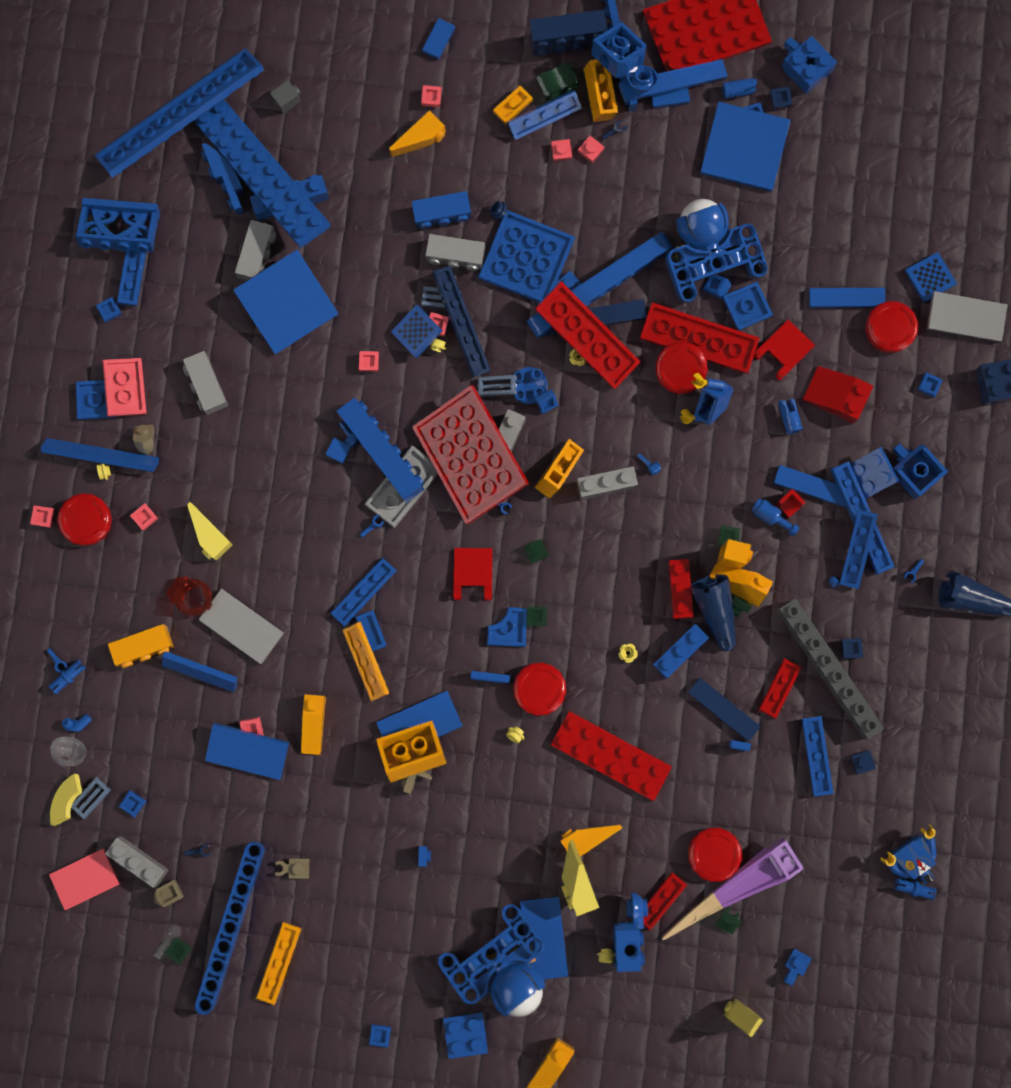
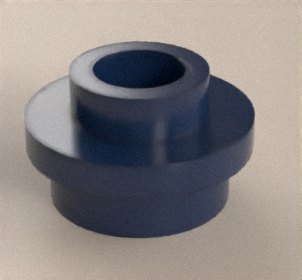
[490,201,507,219]

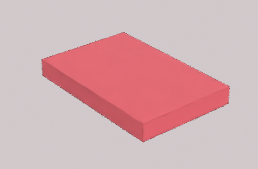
[103,358,146,417]
[49,849,120,910]

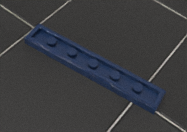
[432,266,491,378]
[535,299,647,338]

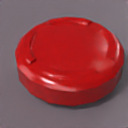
[865,301,918,354]
[656,341,708,394]
[57,493,112,546]
[513,662,566,716]
[688,828,742,882]

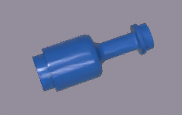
[751,498,800,537]

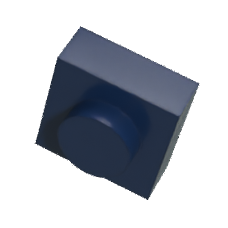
[770,87,793,110]
[841,638,863,659]
[850,750,876,774]

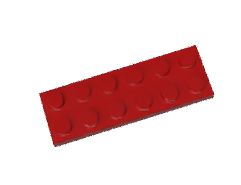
[534,281,640,389]
[640,303,760,374]
[551,711,672,801]

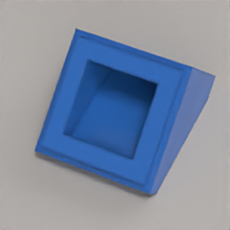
[703,274,731,300]

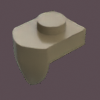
[133,424,154,455]
[401,771,432,794]
[153,879,184,907]

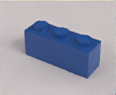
[412,191,471,229]
[652,624,709,679]

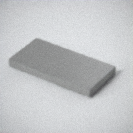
[927,291,1008,342]
[364,446,438,529]
[199,588,284,664]

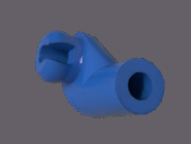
[62,713,93,732]

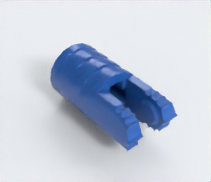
[722,78,757,99]
[778,399,803,435]

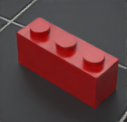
[668,559,693,620]

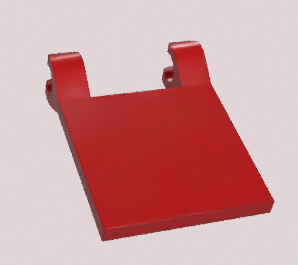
[754,320,815,380]
[453,548,493,600]

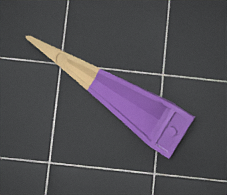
[660,837,804,940]

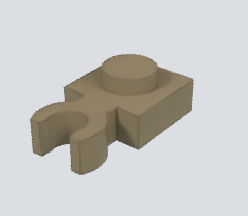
[275,858,310,879]

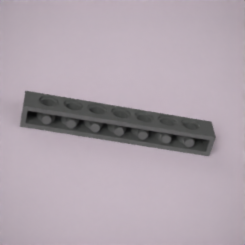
[777,598,884,740]

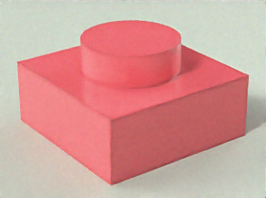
[421,85,442,107]
[578,136,604,163]
[551,139,572,162]
[430,312,449,337]
[359,351,379,372]
[130,503,158,531]
[30,505,54,528]
[240,717,264,735]

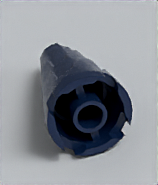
[938,570,1011,617]
[690,574,736,651]

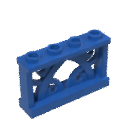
[75,198,160,253]

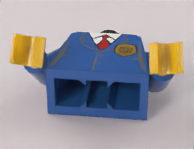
[680,373,733,425]
[881,824,937,884]

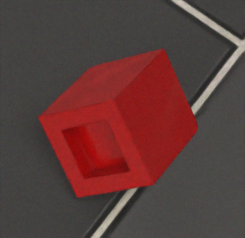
[776,489,806,519]

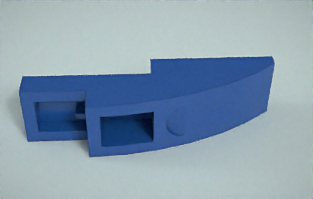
[201,143,245,215]

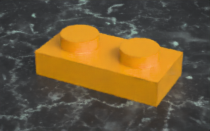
[493,86,533,125]

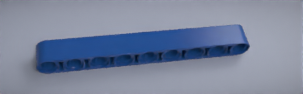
[526,232,674,338]
[195,841,265,1015]

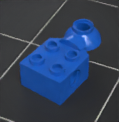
[592,22,658,94]
[613,892,648,972]

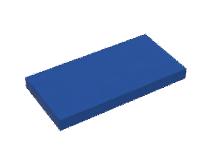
[376,691,463,737]
[205,723,289,780]
[520,896,568,979]

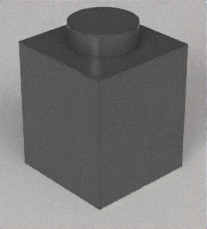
[270,80,301,114]

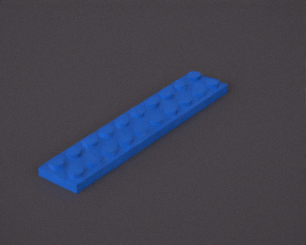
[95,48,264,178]
[194,99,331,248]

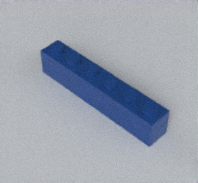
[337,397,424,503]

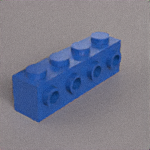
[250,175,329,221]

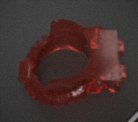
[166,576,213,616]

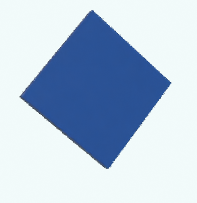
[700,102,791,192]
[478,210,575,303]
[233,250,339,354]

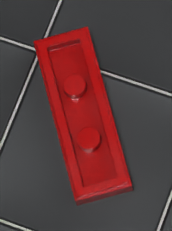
[758,658,802,719]
[643,872,687,931]

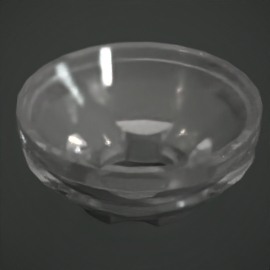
[50,736,87,767]

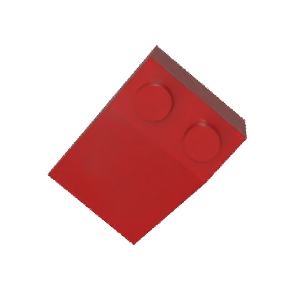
[802,366,874,424]

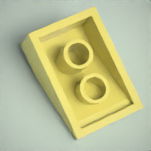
[561,840,599,916]

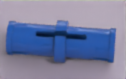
[48,659,86,694]
[894,878,936,900]

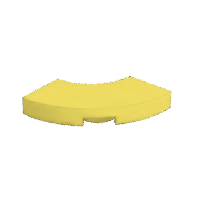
[50,774,82,826]

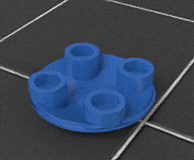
[510,367,548,404]

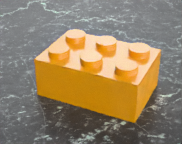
[376,720,447,782]

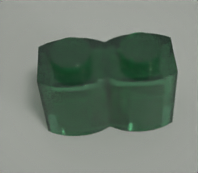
[536,62,579,101]

